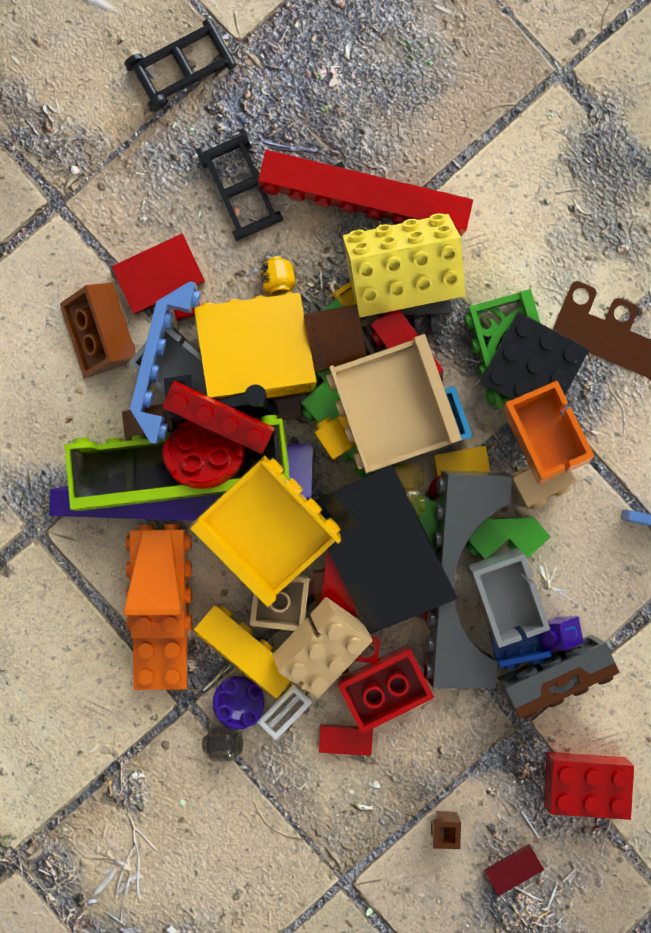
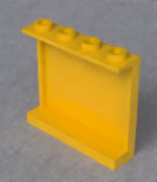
[194,292,316,400]
[190,456,341,607]

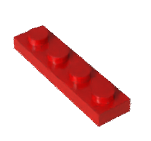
[162,381,275,454]

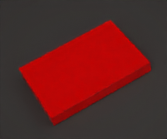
[111,233,205,315]

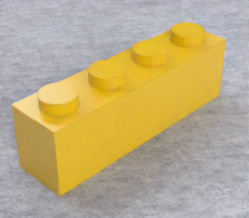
[193,605,290,699]

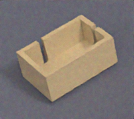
[273,597,373,698]

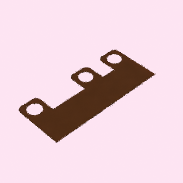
[553,281,651,379]

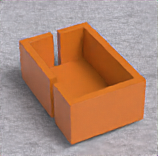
[503,381,594,485]

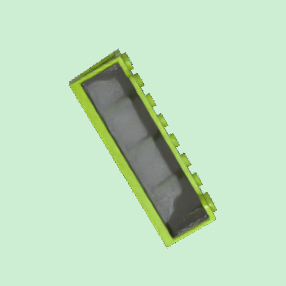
[64,415,290,511]

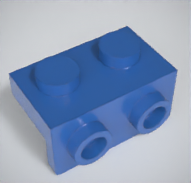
[489,626,552,669]

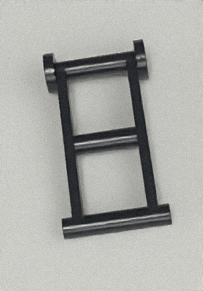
[124,18,237,112]
[195,128,284,242]
[165,384,278,425]

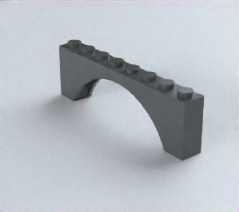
[424,470,512,688]

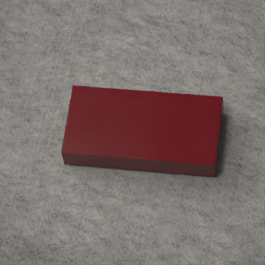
[484,844,544,896]

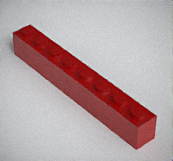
[258,149,474,236]

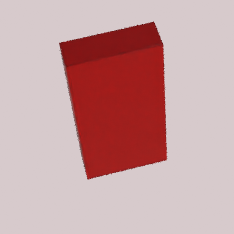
[319,724,373,756]

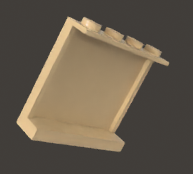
[326,334,462,474]

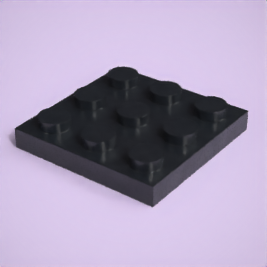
[479,311,590,401]

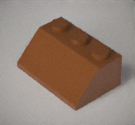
[60,282,136,378]

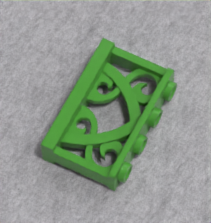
[463,289,540,410]

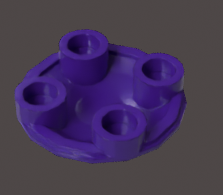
[213,676,264,730]

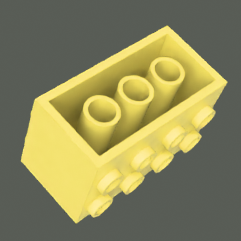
[343,214,465,318]

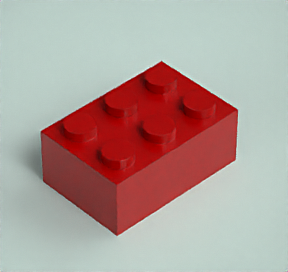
[337,644,434,734]
[543,752,634,820]

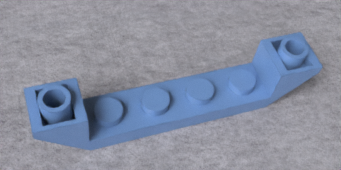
[130,281,201,444]

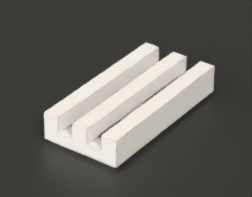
[257,683,312,741]

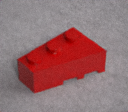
[370,310,443,384]

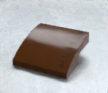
[304,304,367,371]

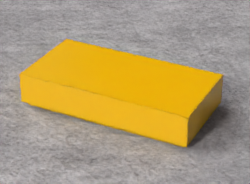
[433,446,491,477]

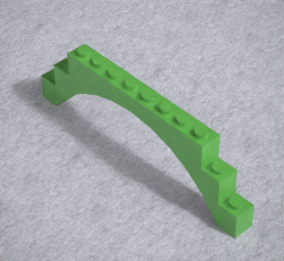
[301,299,551,559]

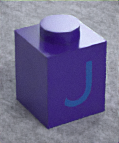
[540,616,584,651]

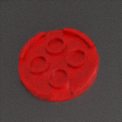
[163,420,245,489]

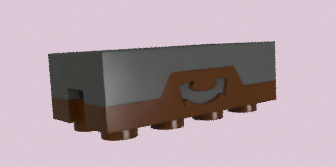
[497,635,620,719]

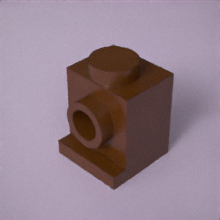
[431,811,461,849]

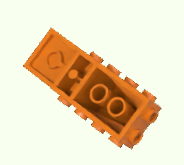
[124,524,193,690]

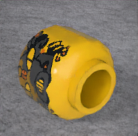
[260,256,296,297]

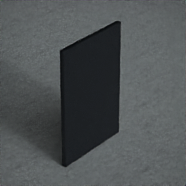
[314,464,457,634]

